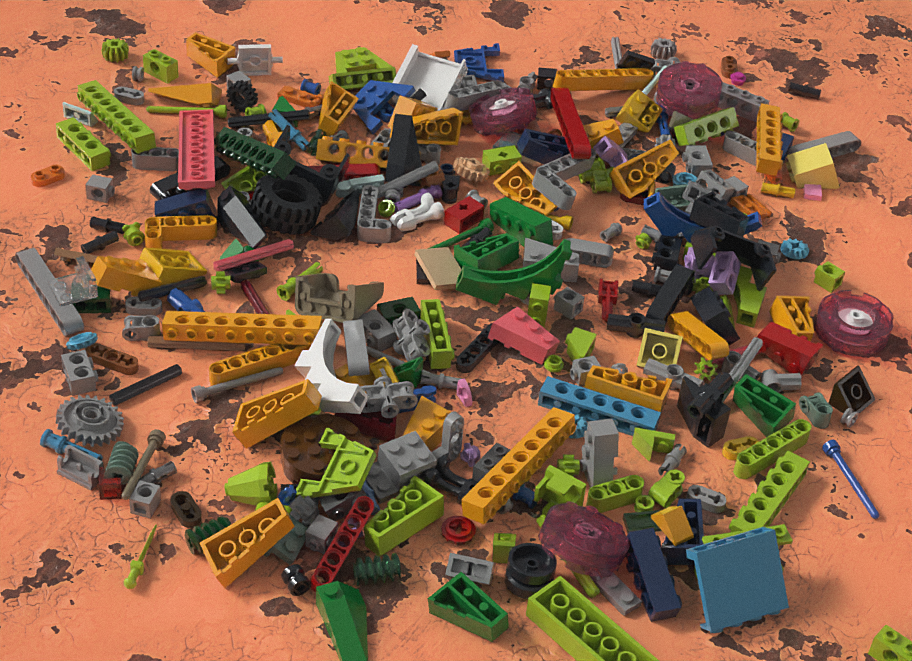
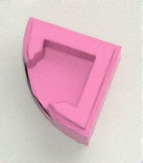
[457,378,472,407]

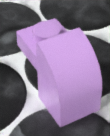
[593,136,629,167]

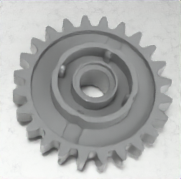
[55,395,124,447]

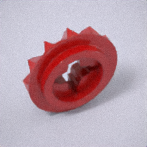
[441,516,476,545]

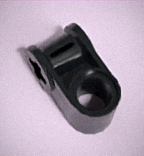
[441,174,460,204]

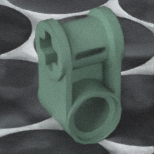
[799,392,833,429]

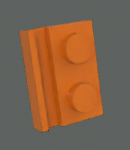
[730,194,772,220]

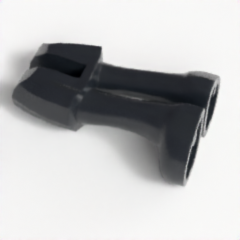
[424,455,478,504]

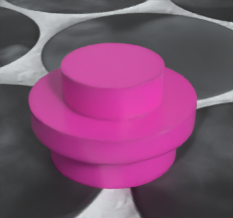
[730,72,746,86]

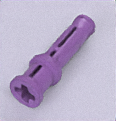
[394,185,442,213]

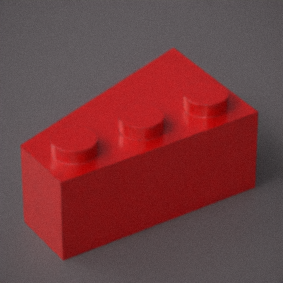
[757,322,824,377]

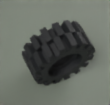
[226,80,258,113]

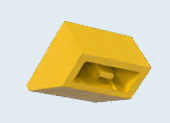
[615,89,663,132]

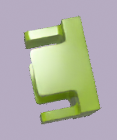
[534,465,587,522]

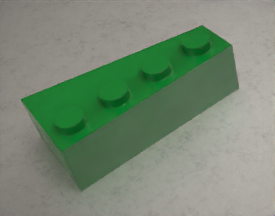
[490,197,553,247]

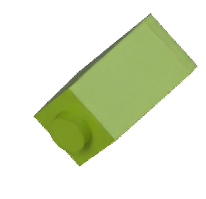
[565,327,597,362]

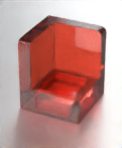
[98,467,123,500]

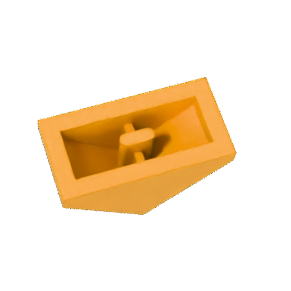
[651,506,694,546]

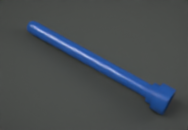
[822,439,880,519]

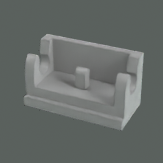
[57,445,104,491]

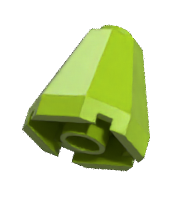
[225,462,278,506]

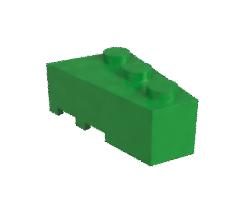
[454,233,519,271]
[733,374,796,437]

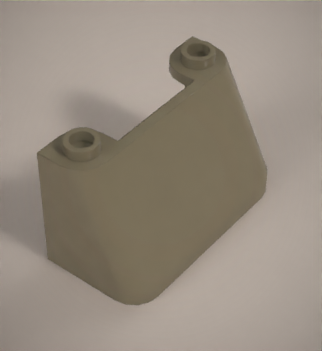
[295,273,384,323]

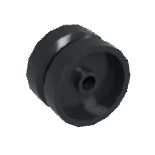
[504,543,557,599]

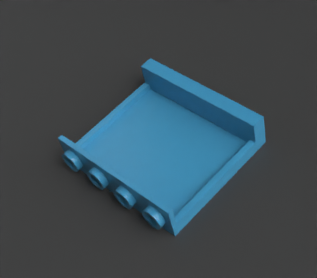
[686,527,789,633]

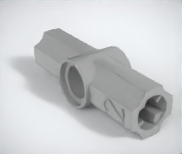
[643,358,704,390]

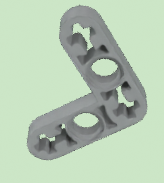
[418,411,464,480]

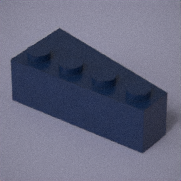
[619,528,682,622]

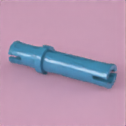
[268,109,311,151]

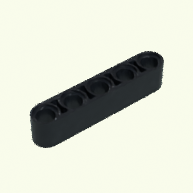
[149,156,231,200]

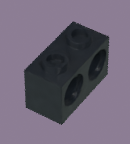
[651,235,682,271]

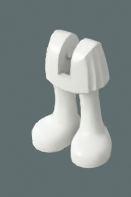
[390,193,445,232]

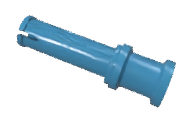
[40,429,103,461]

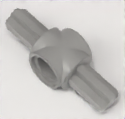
[517,72,538,96]

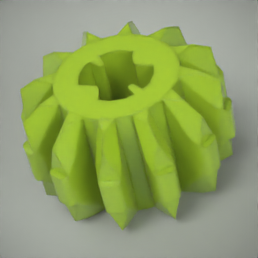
[101,38,129,63]

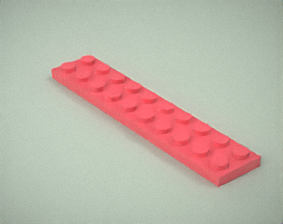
[178,109,215,190]

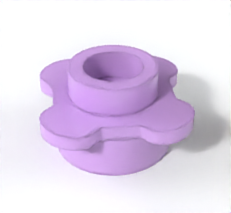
[460,443,480,467]

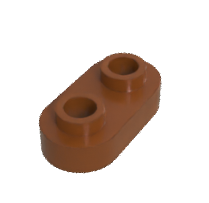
[721,56,738,79]

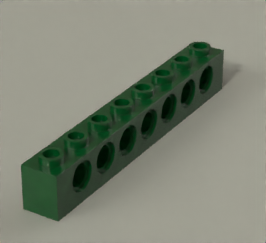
[214,127,297,180]

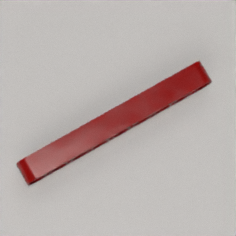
[551,88,591,159]

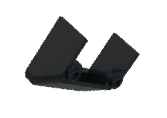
[274,125,350,206]
[690,226,777,291]

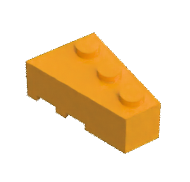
[186,32,236,78]
[388,95,438,128]
[769,296,814,341]
[403,396,451,451]

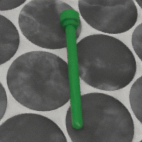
[427,218,494,249]

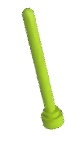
[146,105,227,118]

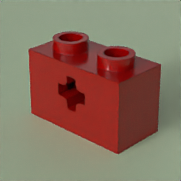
[444,196,485,234]

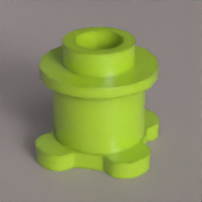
[122,222,145,246]

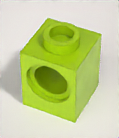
[814,261,845,293]

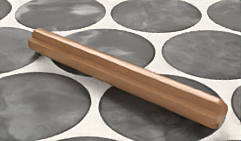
[147,336,246,351]

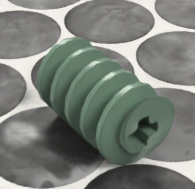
[104,441,139,485]

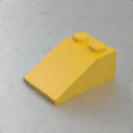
[139,247,207,286]

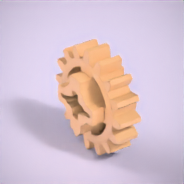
[453,157,490,182]

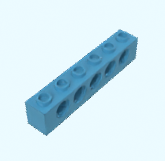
[538,376,661,436]

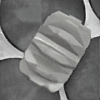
[650,38,677,60]

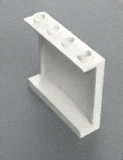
[388,44,468,111]

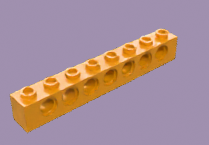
[162,311,322,345]
[461,407,576,525]

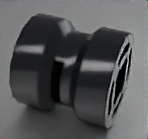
[281,564,311,596]

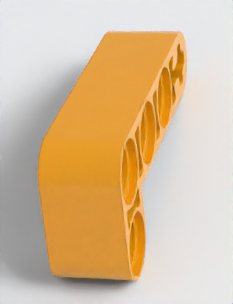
[145,215,217,249]

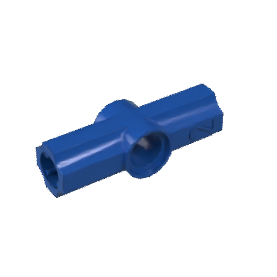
[167,288,205,312]

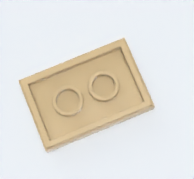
[414,247,462,290]

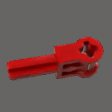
[598,278,618,323]

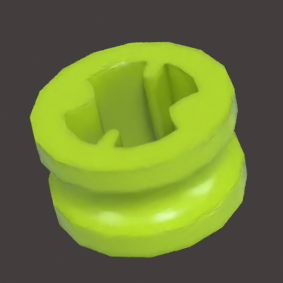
[634,495,654,516]

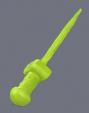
[124,524,157,589]

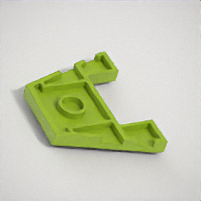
[335,47,396,73]
[295,428,377,498]

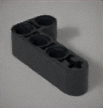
[645,264,695,324]

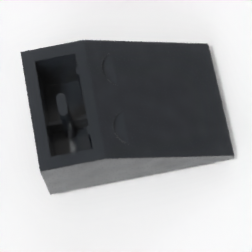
[677,376,731,448]

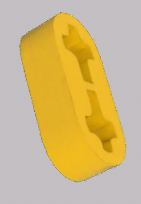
[722,436,759,460]

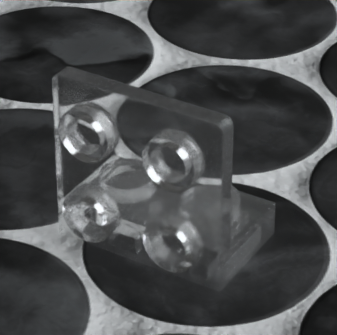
[48,256,98,307]

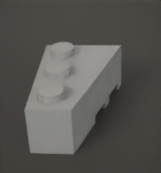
[523,238,579,282]

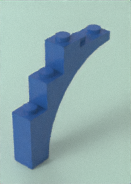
[644,192,762,243]

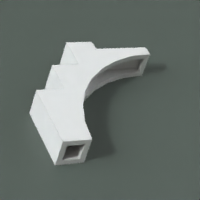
[294,319,369,414]

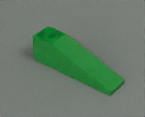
[316,581,368,661]

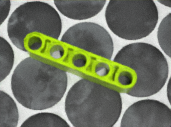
[733,419,812,479]

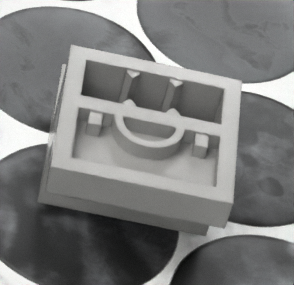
[366,431,437,504]

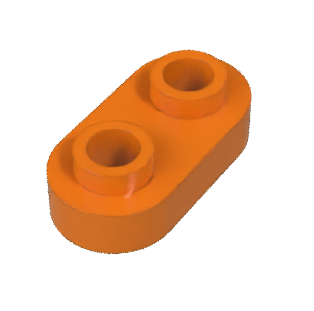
[31,164,65,187]

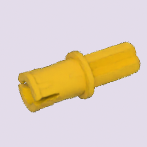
[760,182,795,198]

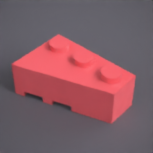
[488,306,560,365]

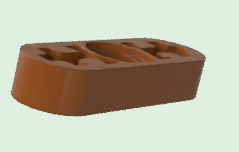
[86,343,139,375]

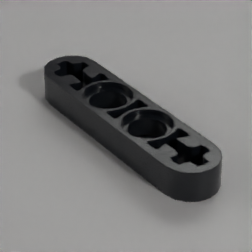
[456,323,499,373]

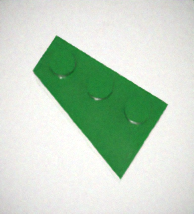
[427,572,509,642]

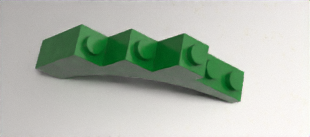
[455,239,572,305]

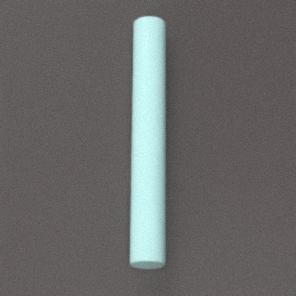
[642,66,669,95]

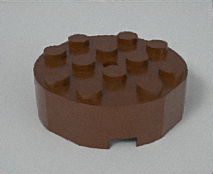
[280,413,364,483]

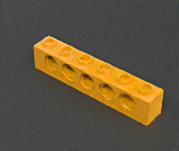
[756,103,783,176]
[316,136,421,168]

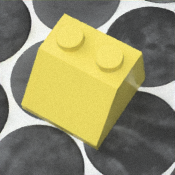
[636,328,683,367]

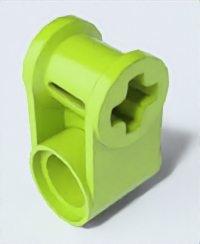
[648,469,685,508]

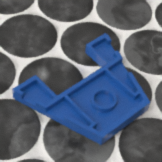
[453,43,504,82]
[353,80,416,135]

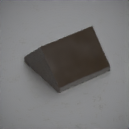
[829,366,876,414]

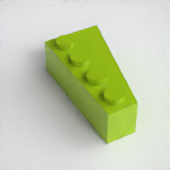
[364,475,444,557]

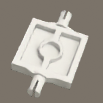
[227,44,283,76]

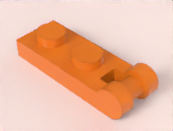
[277,85,324,108]

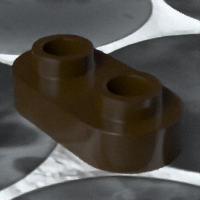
[170,491,202,528]

